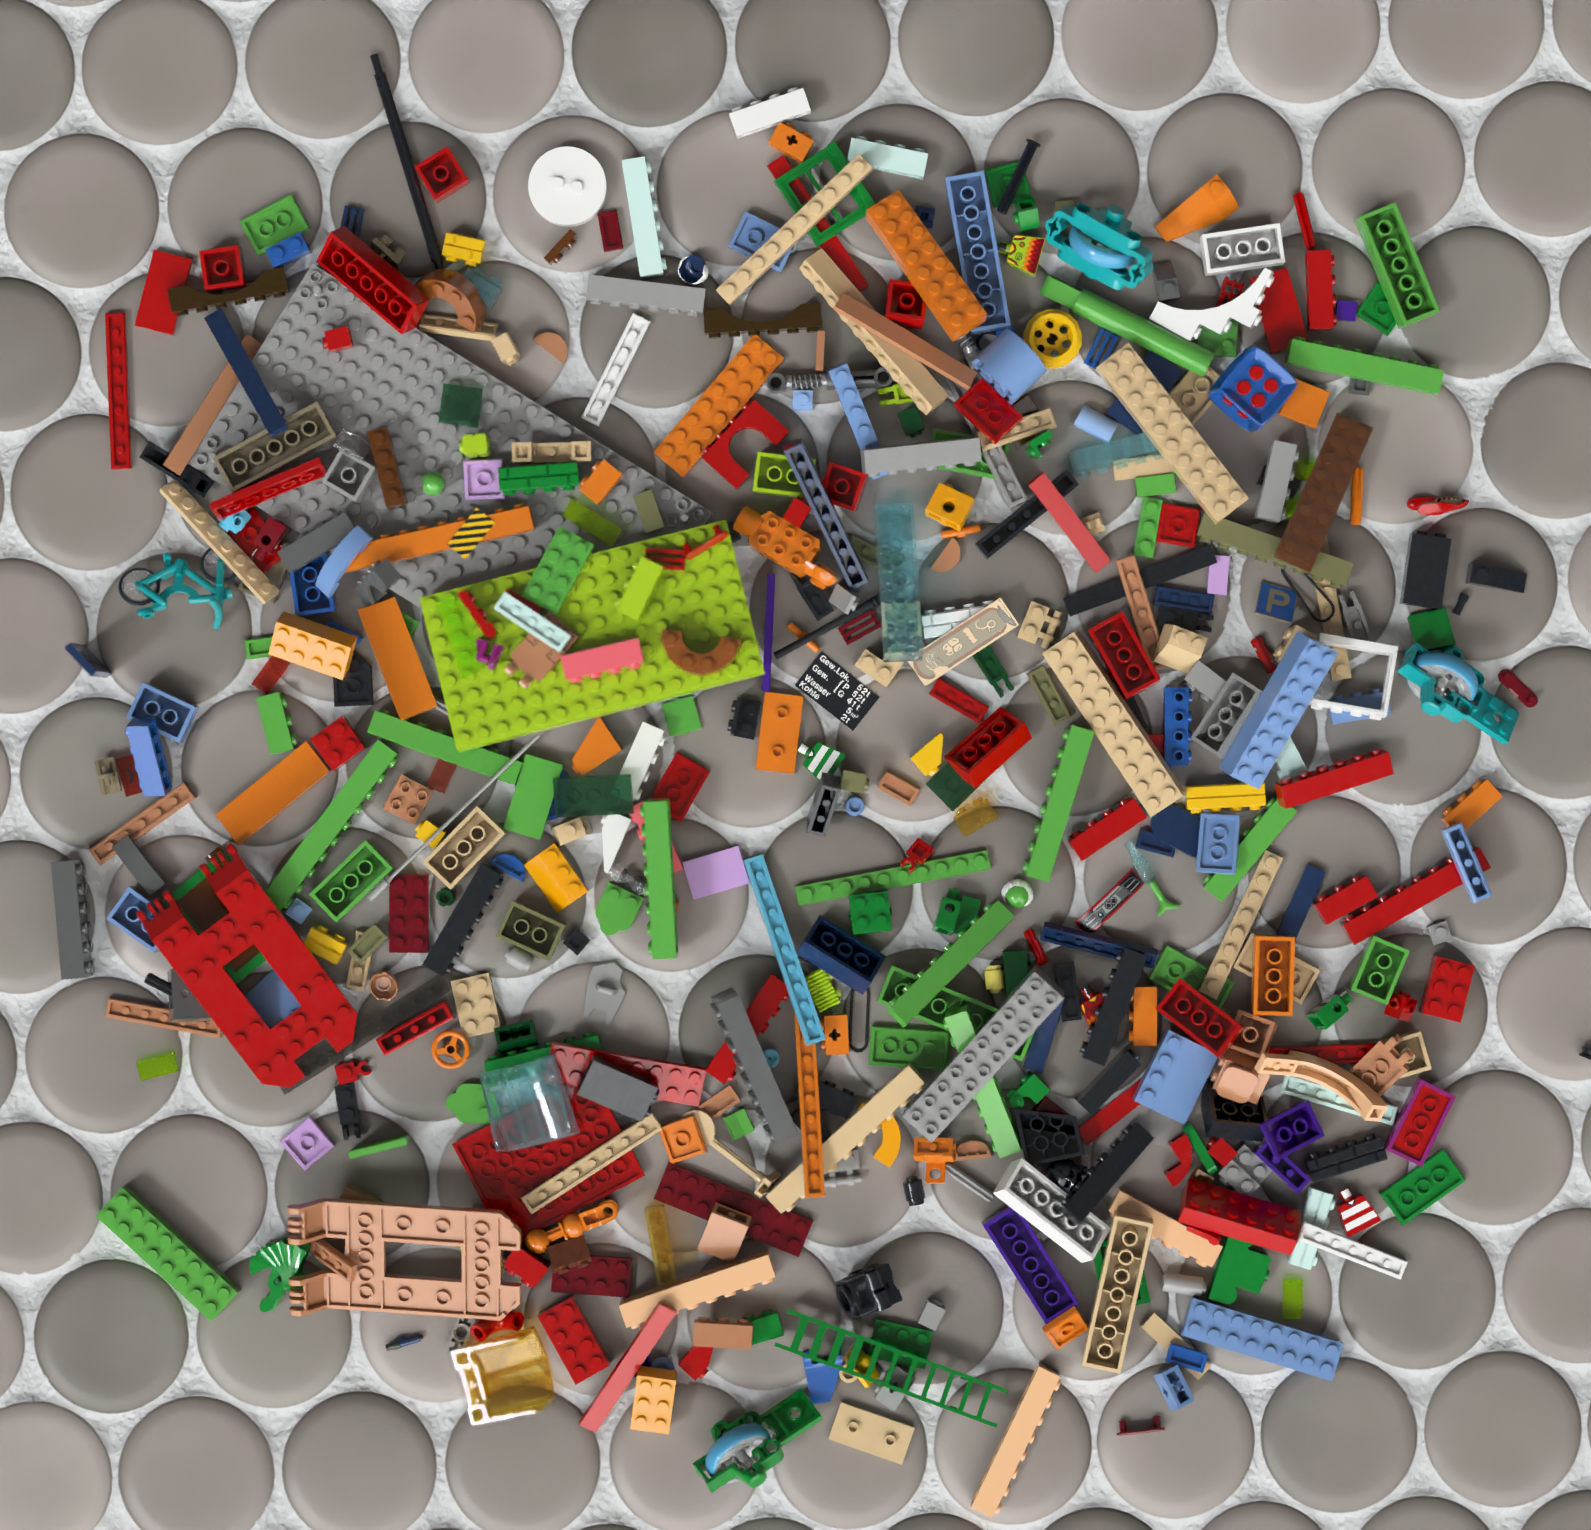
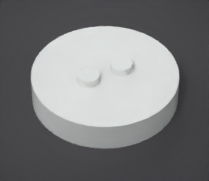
[528,146,607,227]

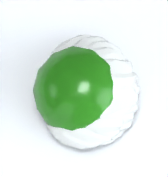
[1001,878,1033,908]

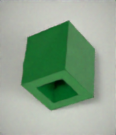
[1013,197,1040,231]

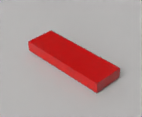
[928,678,989,724]

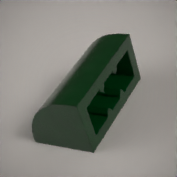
[494,1019,539,1054]

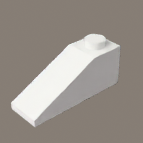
[600,810,632,873]

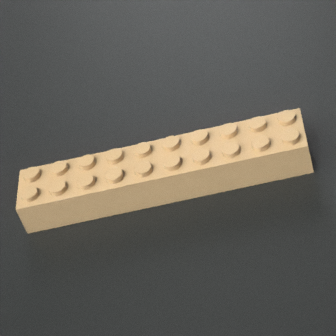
[1096,343,1249,525]
[1042,631,1187,817]

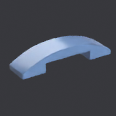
[315,525,373,598]

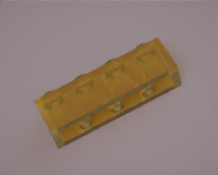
[644,1204,678,1287]

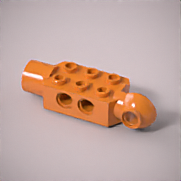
[733,506,838,590]

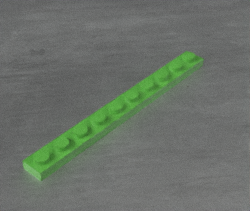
[795,850,991,906]

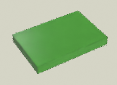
[240,194,310,257]
[348,1133,411,1159]

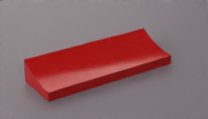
[209,457,327,520]

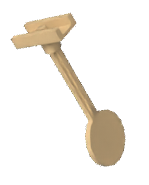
[680,1110,781,1197]

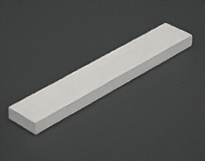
[581,313,651,427]
[1298,1221,1408,1280]

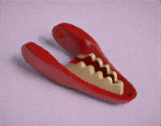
[1407,496,1469,516]

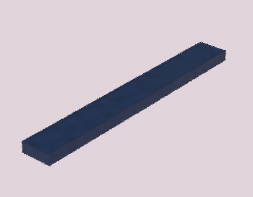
[204,309,289,438]

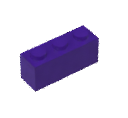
[1252,1138,1311,1194]

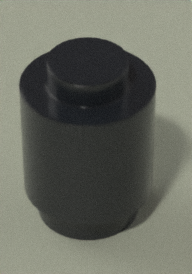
[903,1176,925,1206]

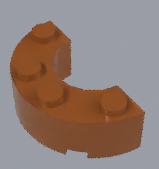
[415,269,486,333]
[661,629,742,676]

